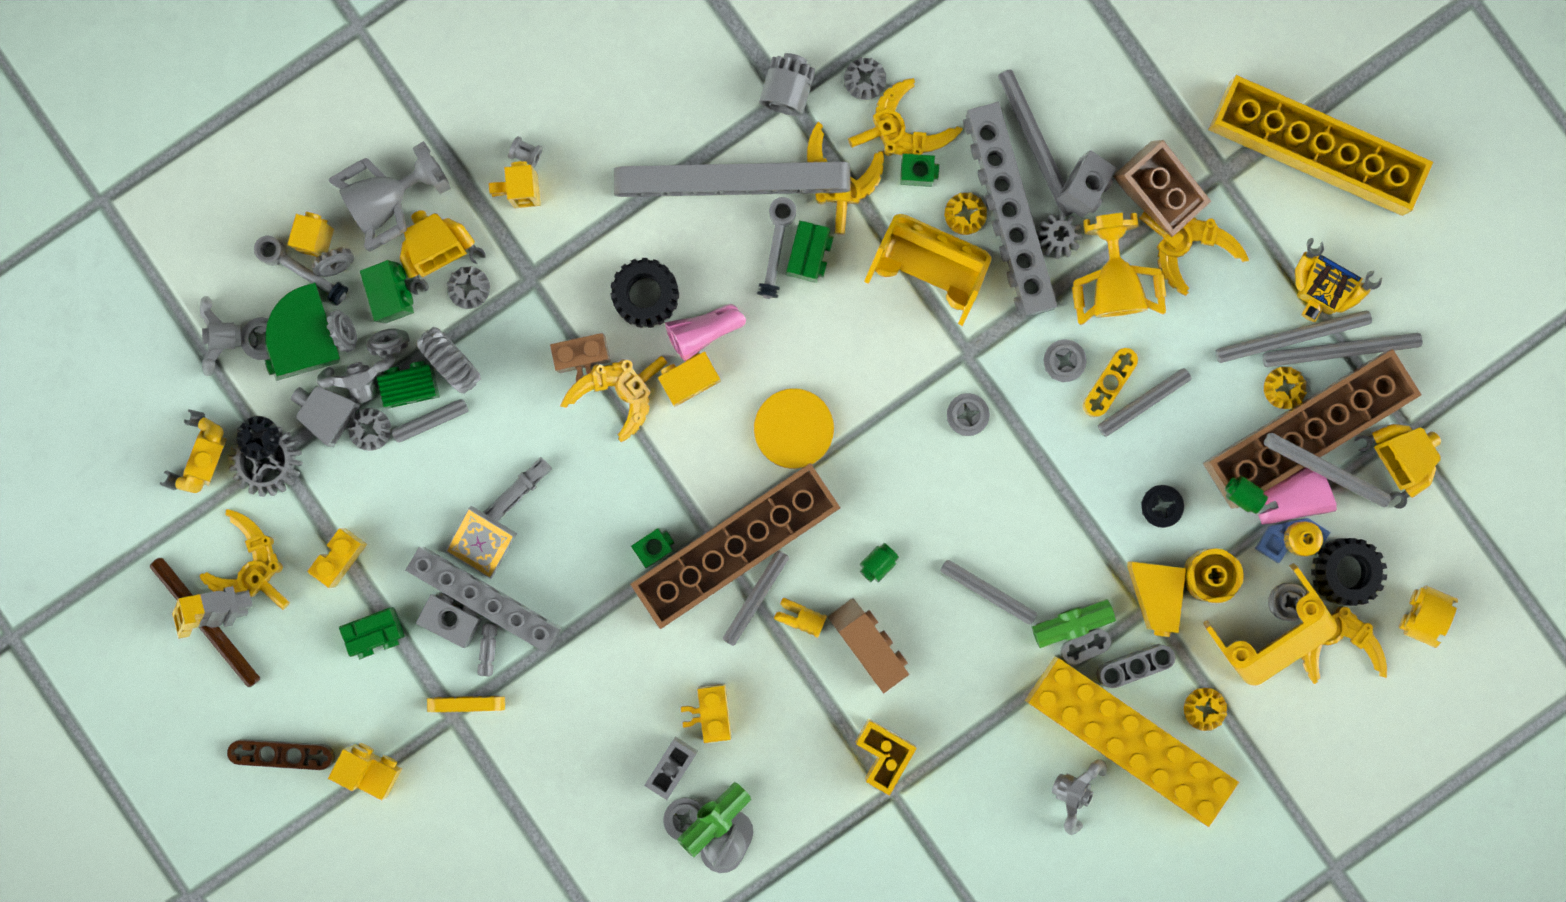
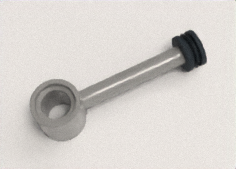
[757,197,796,299]
[254,236,348,306]

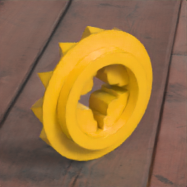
[944,192,987,235]
[1264,367,1307,409]
[1184,688,1227,731]

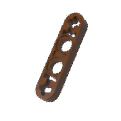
[227,739,335,770]

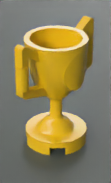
[1072,213,1166,325]

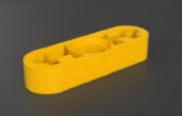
[1083,348,1138,417]
[427,696,505,712]

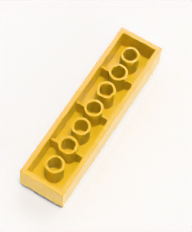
[1208,75,1433,216]
[1024,656,1239,827]

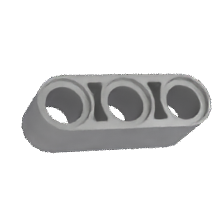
[1096,644,1176,688]

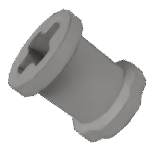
[508,136,542,168]

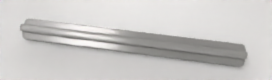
[998,69,1074,216]
[1216,310,1372,363]
[1263,333,1423,367]
[1264,433,1391,507]

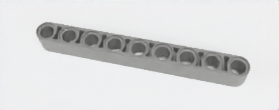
[614,162,850,197]

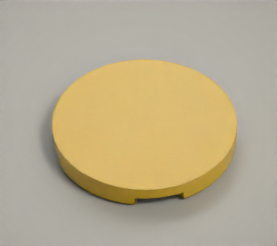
[754,389,834,469]

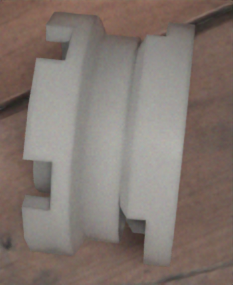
[1268,583,1307,621]

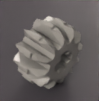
[1037,213,1083,259]

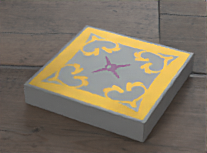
[445,506,517,579]

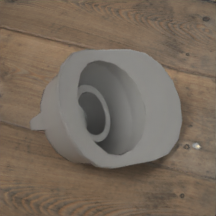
[700,812,753,873]

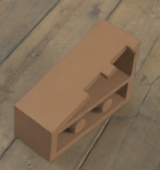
[827,598,910,694]

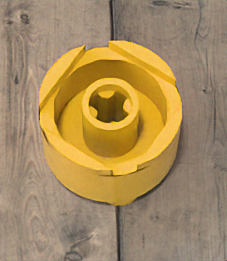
[1184,549,1244,603]
[1399,585,1458,648]

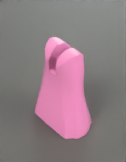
[665,304,746,361]
[1258,467,1337,525]

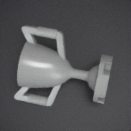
[329,141,451,252]

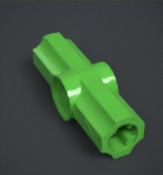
[1031,599,1116,648]
[677,782,752,857]

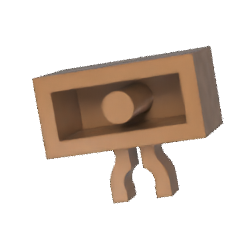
[550,333,611,381]

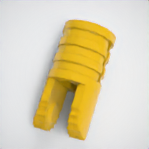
[774,597,827,638]

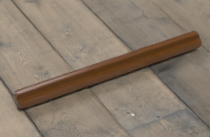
[150,558,260,687]

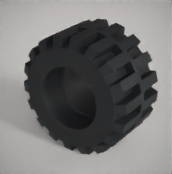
[610,258,679,328]
[1311,538,1387,606]

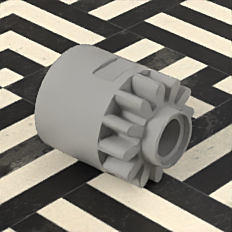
[759,53,815,116]

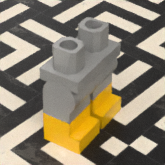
[172,586,252,639]

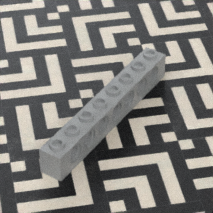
[963,102,1058,318]

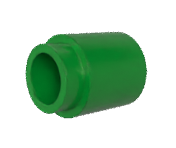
[1225,476,1268,514]
[860,543,899,583]

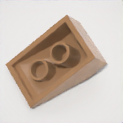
[1113,140,1211,237]

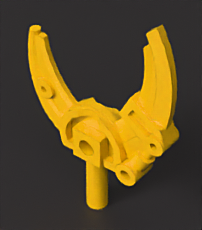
[848,78,963,156]
[807,121,884,235]
[1139,212,1249,296]
[560,356,668,442]
[199,509,290,610]
[1301,587,1387,684]

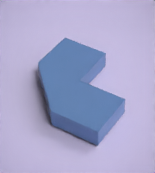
[1255,518,1331,563]

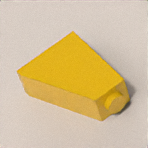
[1127,562,1186,637]

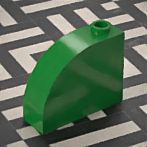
[264,283,340,381]

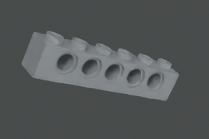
[405,547,562,652]

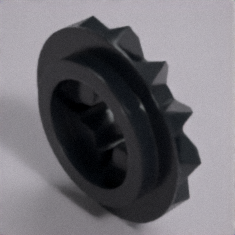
[235,416,280,459]
[1141,485,1184,528]

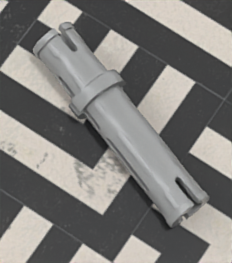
[483,457,552,521]

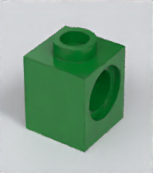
[900,154,939,187]
[631,528,675,569]

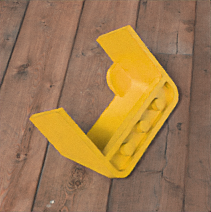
[864,214,992,326]
[1203,563,1337,686]

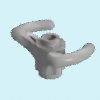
[200,296,241,376]
[317,354,395,403]
[1052,760,1107,835]

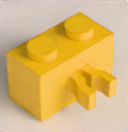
[489,161,541,209]
[681,684,732,743]

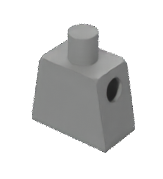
[291,386,361,447]

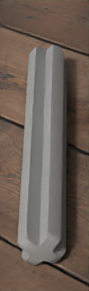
[1098,368,1192,437]
[723,550,789,646]
[940,560,1037,625]

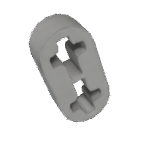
[1060,629,1111,664]

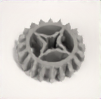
[417,327,481,394]
[228,426,303,497]

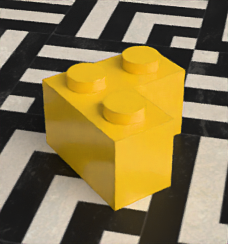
[855,718,917,796]
[328,743,402,800]

